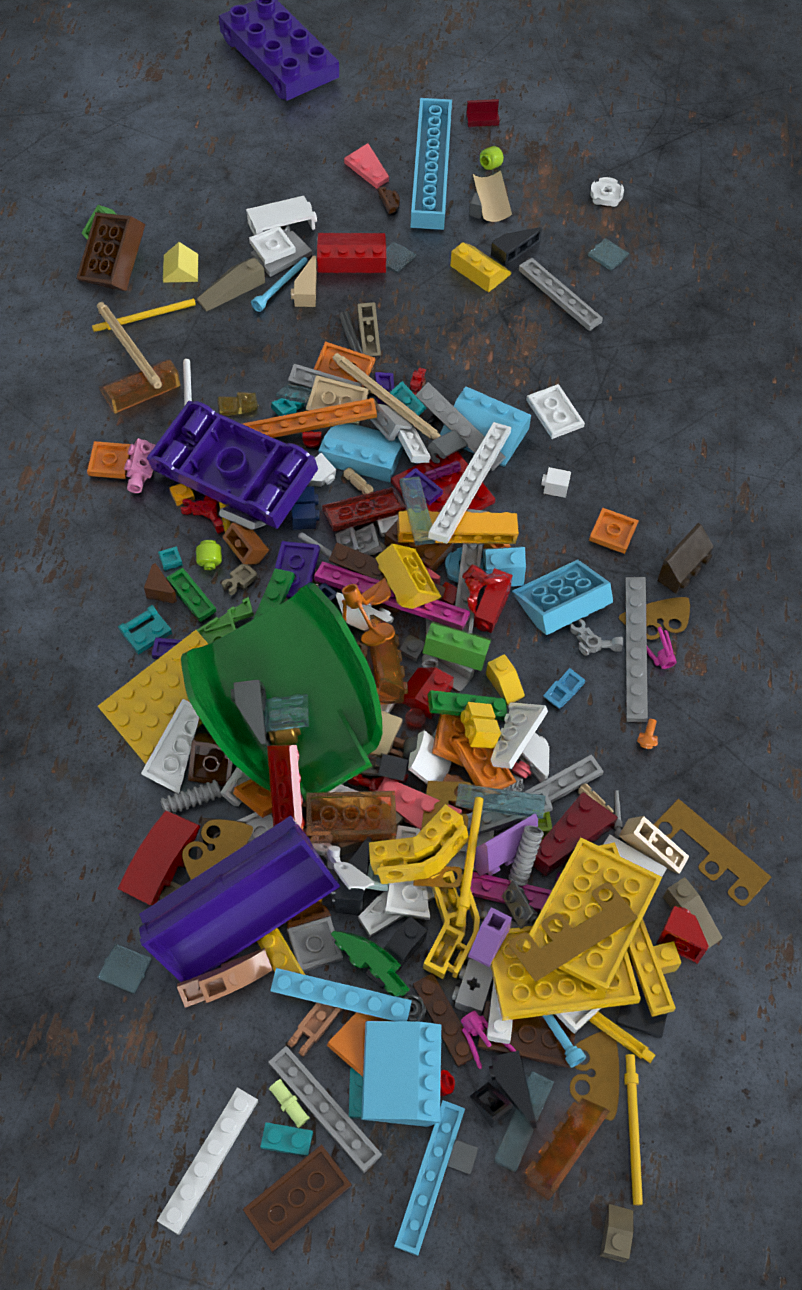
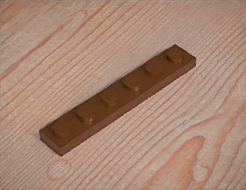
[329,542,446,601]

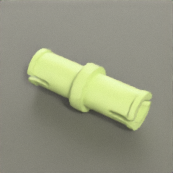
[269,1079,310,1128]

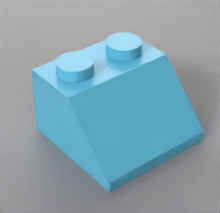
[482,546,526,588]

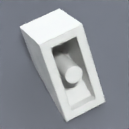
[307,453,336,487]
[518,733,549,782]

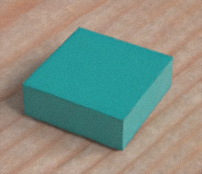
[158,546,183,571]

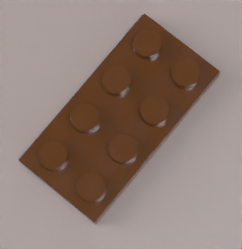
[477,1001,576,1068]
[242,1144,352,1252]

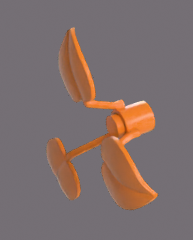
[342,578,395,646]

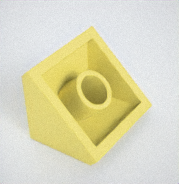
[163,242,198,283]

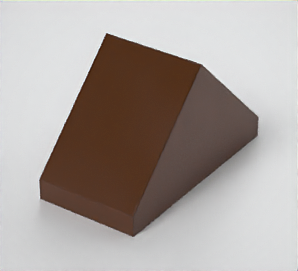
[144,563,177,603]

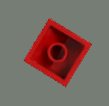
[397,667,454,719]
[656,906,709,964]

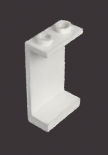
[246,196,317,235]

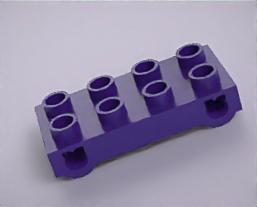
[219,0,339,100]
[147,401,318,529]

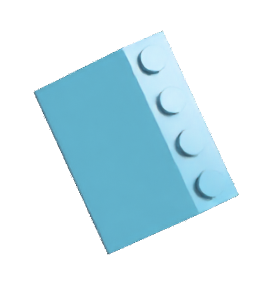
[440,386,531,467]
[319,423,404,482]
[512,560,613,635]
[361,1021,441,1127]

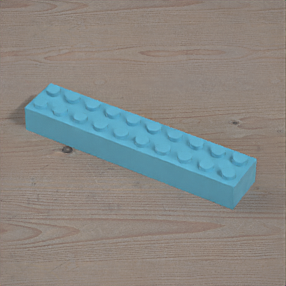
[411,98,452,230]

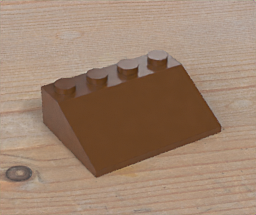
[76,212,145,291]

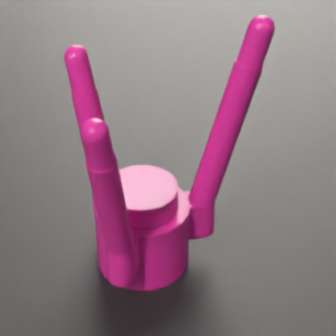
[647,627,677,669]
[461,1011,516,1069]

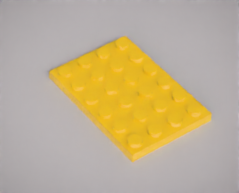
[98,630,208,764]
[522,838,662,992]
[490,926,641,1021]

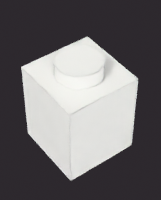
[541,467,571,498]

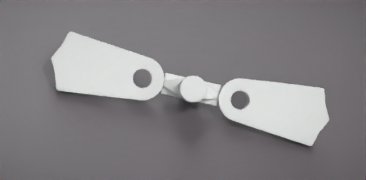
[303,829,374,890]

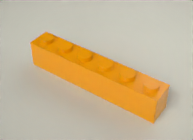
[397,510,519,544]

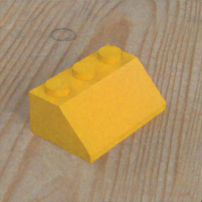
[450,242,511,293]
[376,544,441,609]

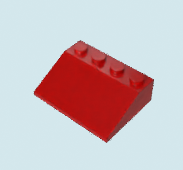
[317,233,386,273]

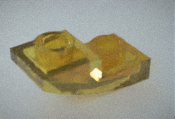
[217,392,258,415]

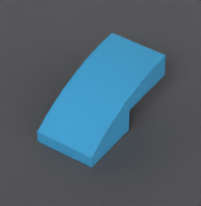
[543,668,586,709]

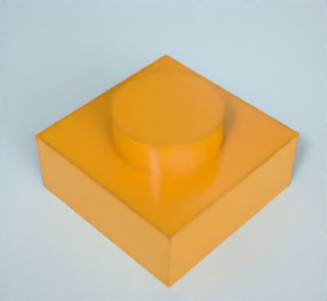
[169,483,195,506]

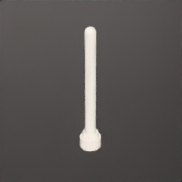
[183,359,192,405]

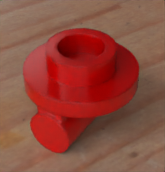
[302,431,321,448]
[440,1070,455,1097]

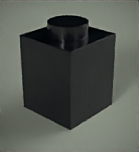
[374,753,408,781]

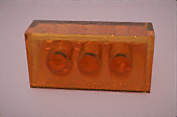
[99,359,181,414]
[369,614,408,705]
[306,791,397,843]
[525,1098,610,1201]

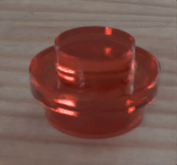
[405,708,426,729]

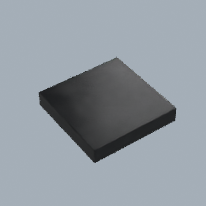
[616,981,672,1038]

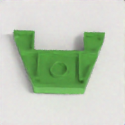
[197,597,254,644]

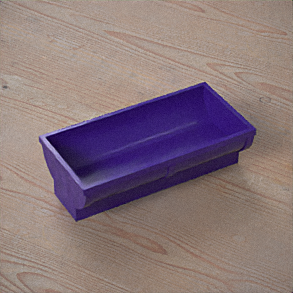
[139,816,340,982]

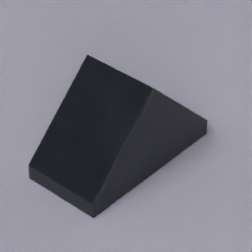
[470,1082,514,1128]

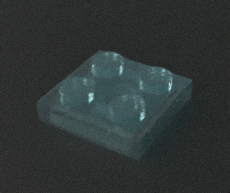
[265,694,309,732]

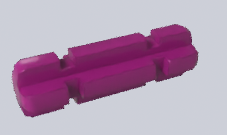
[425,461,461,481]

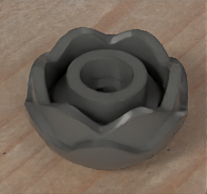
[403,995,426,1022]

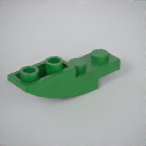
[331,931,410,996]

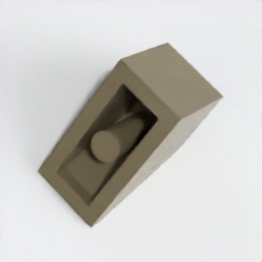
[600,1204,633,1263]

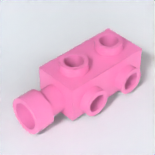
[124,438,156,493]

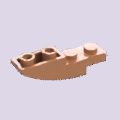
[177,948,272,1008]

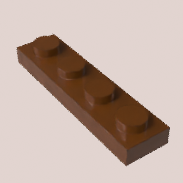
[413,973,474,1068]

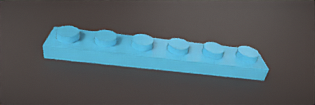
[270,968,412,1021]
[394,1100,465,1256]

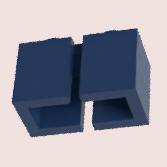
[292,486,320,530]

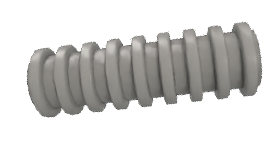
[160,780,221,814]
[508,825,543,886]

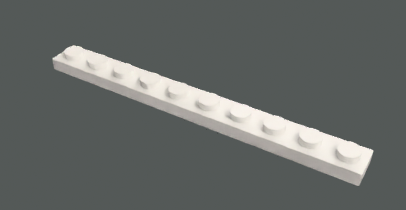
[428,422,511,544]

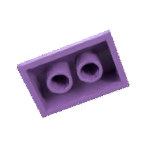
[474,814,538,876]

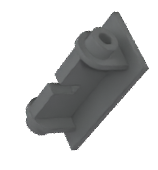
[502,880,539,929]

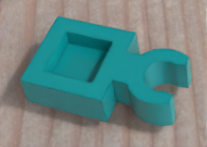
[271,394,305,416]

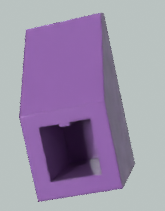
[468,907,512,967]

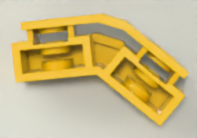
[369,804,469,884]
[423,871,480,979]

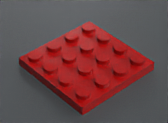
[391,451,495,512]

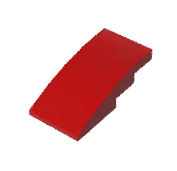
[118,811,201,905]

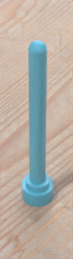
[251,257,308,312]
[543,1014,586,1068]

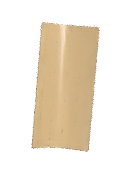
[473,171,512,222]

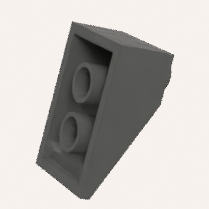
[231,680,271,749]

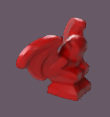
[462,564,508,614]

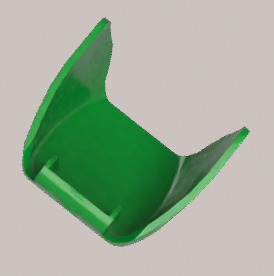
[181,582,383,803]

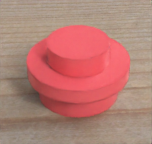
[511,761,532,779]

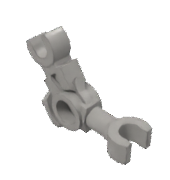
[570,619,623,656]

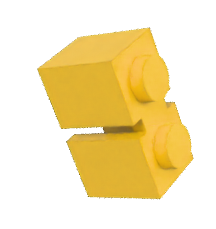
[461,702,501,749]

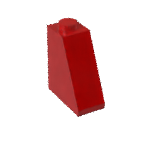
[473,568,513,633]

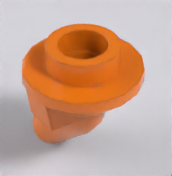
[637,719,658,749]

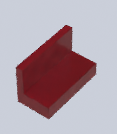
[466,99,500,127]

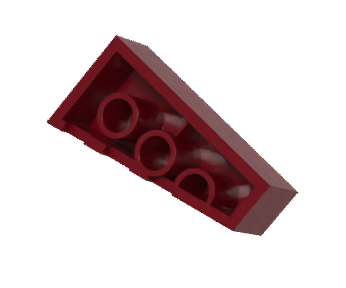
[533,792,618,876]

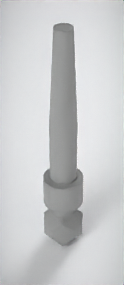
[614,790,623,838]

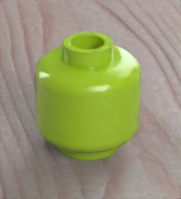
[479,146,504,170]
[196,540,222,570]

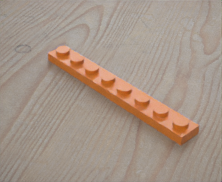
[243,398,377,438]

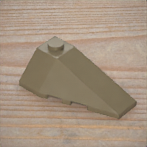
[197,257,265,312]

